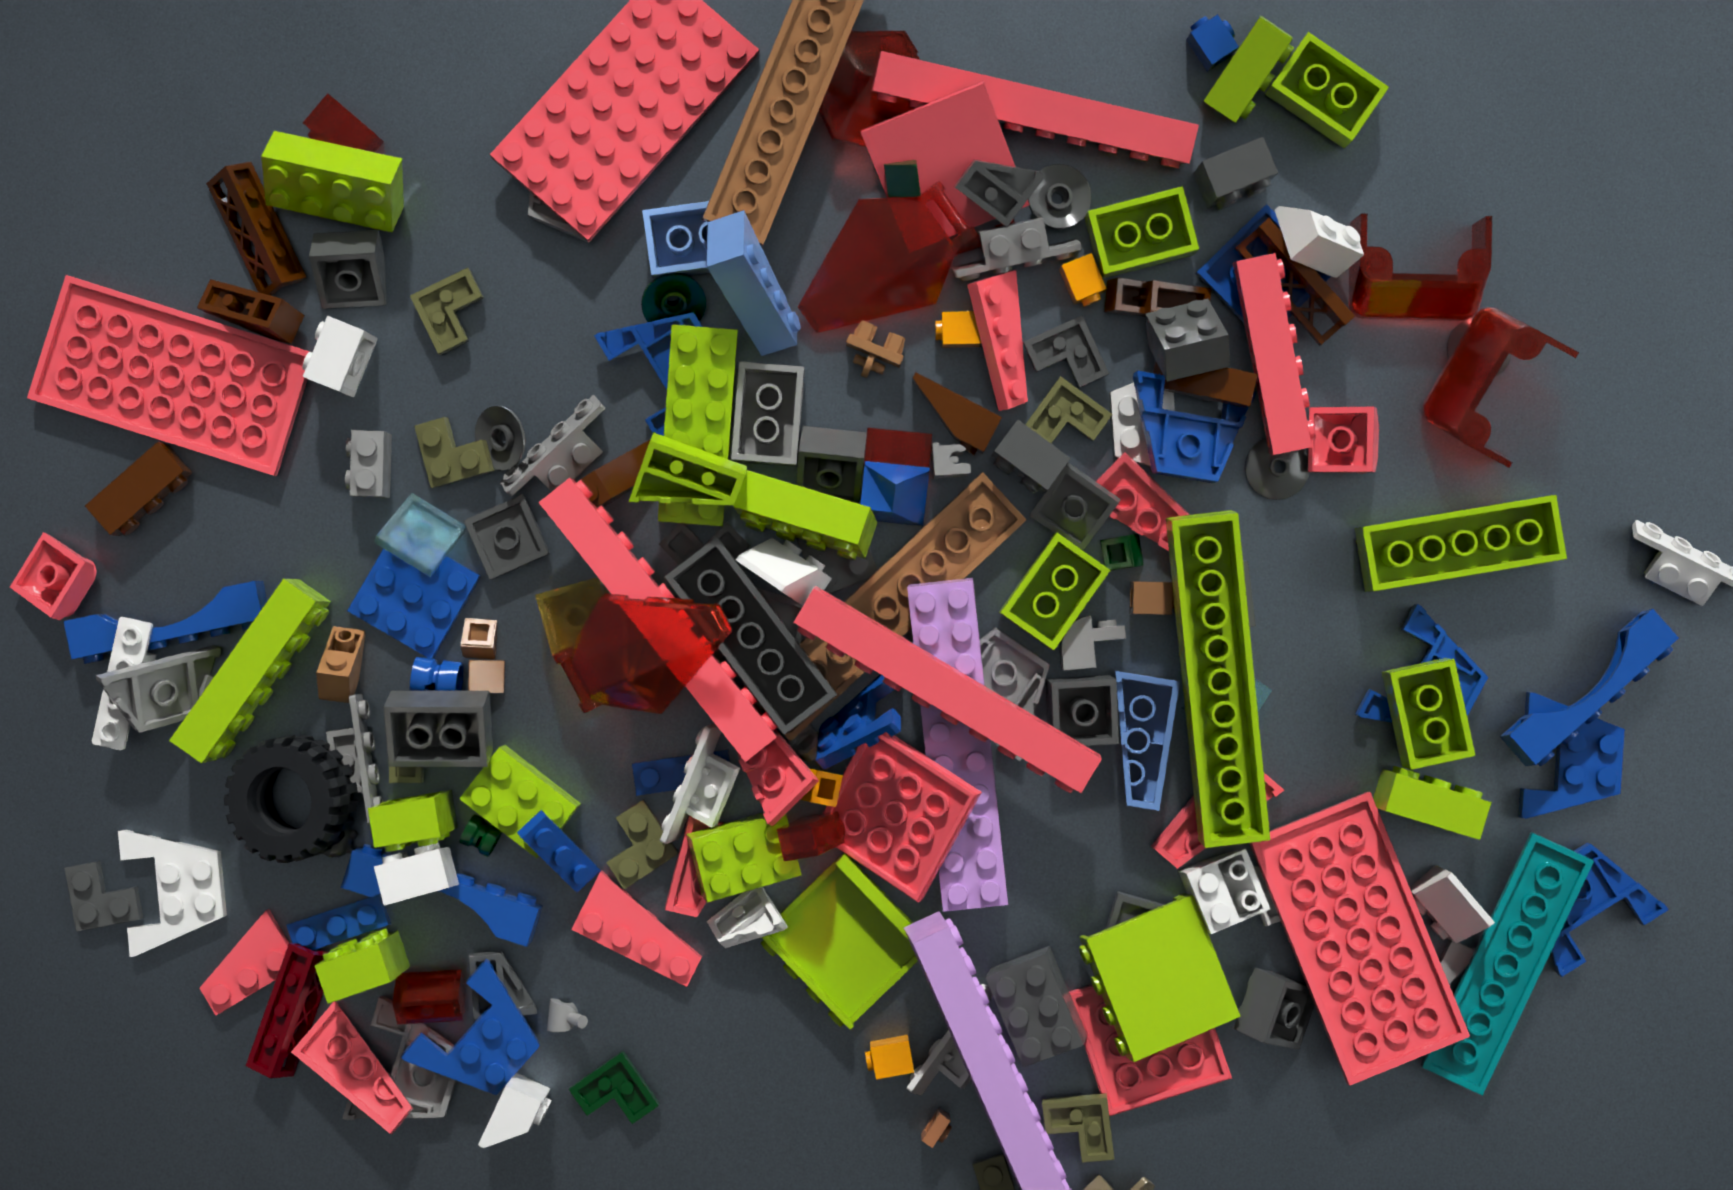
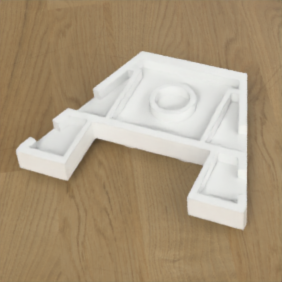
[1109,382,1175,467]
[118,830,227,957]

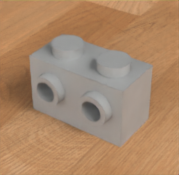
[345,430,392,498]

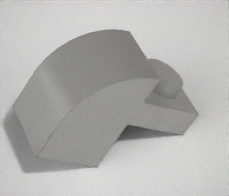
[1059,616,1126,671]

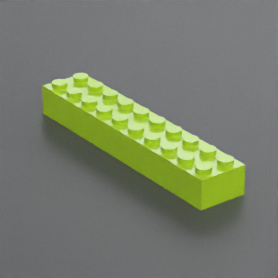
[1166,510,1270,848]

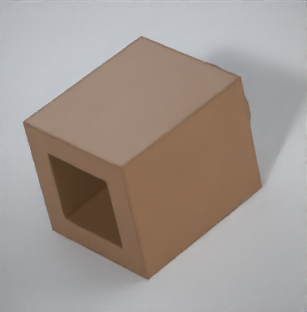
[1129,581,1175,615]

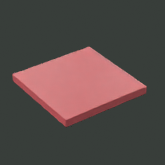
[861,82,1030,253]
[813,732,982,903]
[1069,984,1232,1116]

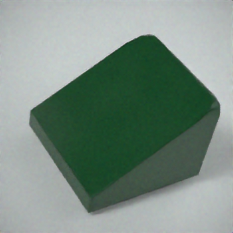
[884,160,921,197]
[1100,534,1144,571]

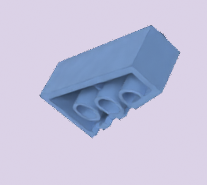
[707,210,801,356]
[1115,671,1180,811]

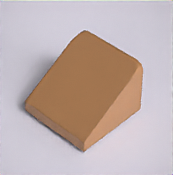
[460,618,498,659]
[468,660,505,693]

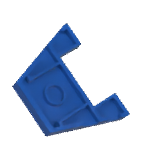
[594,312,702,436]
[1133,371,1256,483]
[1355,604,1488,723]
[816,674,901,770]
[1518,692,1625,819]
[1551,843,1669,977]
[401,959,540,1095]

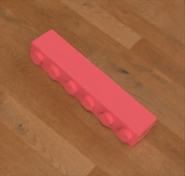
[1233,253,1316,455]

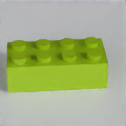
[261,131,404,233]
[733,470,878,560]

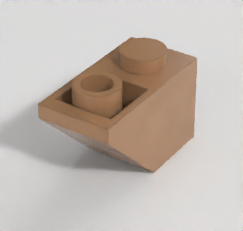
[316,626,365,703]

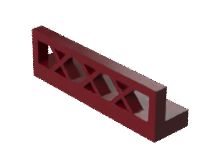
[245,943,330,1079]

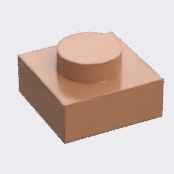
[921,1107,952,1148]

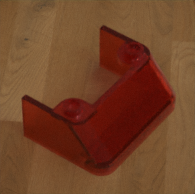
[1349,213,1492,321]
[1422,307,1579,468]

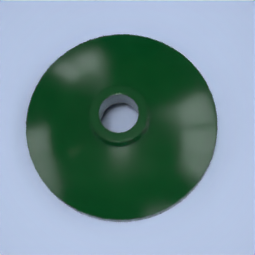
[641,273,706,322]

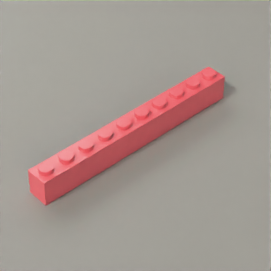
[871,51,1199,169]
[538,478,778,762]
[793,586,1102,793]

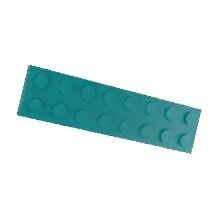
[1421,832,1594,1096]

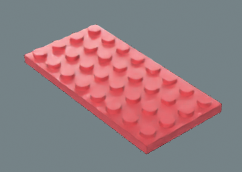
[490,0,759,243]
[27,275,310,476]
[1250,792,1470,1086]

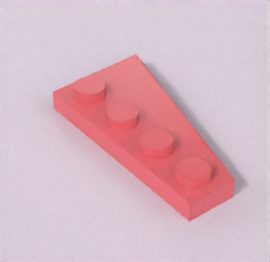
[967,270,1028,411]
[1096,452,1190,551]
[571,870,702,987]

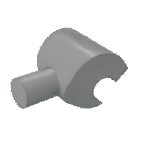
[787,724,830,771]
[547,998,588,1032]

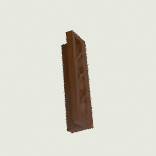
[206,162,307,296]
[1234,218,1355,346]

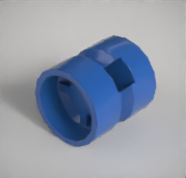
[410,657,464,691]

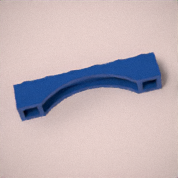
[63,581,267,664]
[1500,609,1679,766]
[340,844,543,947]

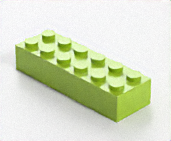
[658,324,738,526]
[1354,495,1567,592]
[169,579,331,764]

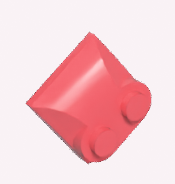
[1308,406,1379,474]
[10,532,97,621]

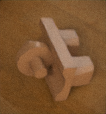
[846,320,905,378]

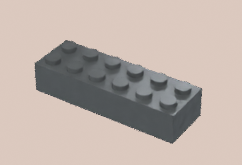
[665,537,838,735]

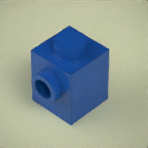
[1186,14,1239,72]

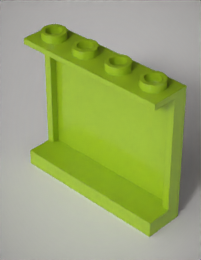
[760,853,918,1030]
[1079,893,1241,1062]

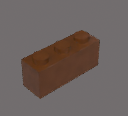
[85,441,193,536]

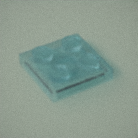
[375,493,466,576]

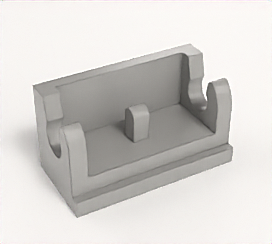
[931,442,971,479]

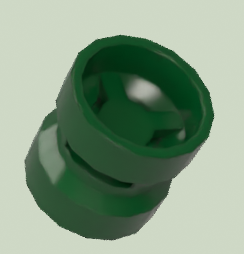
[459,814,502,857]

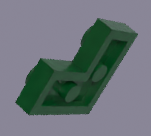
[569,1050,660,1124]

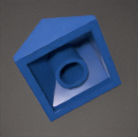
[860,461,930,526]

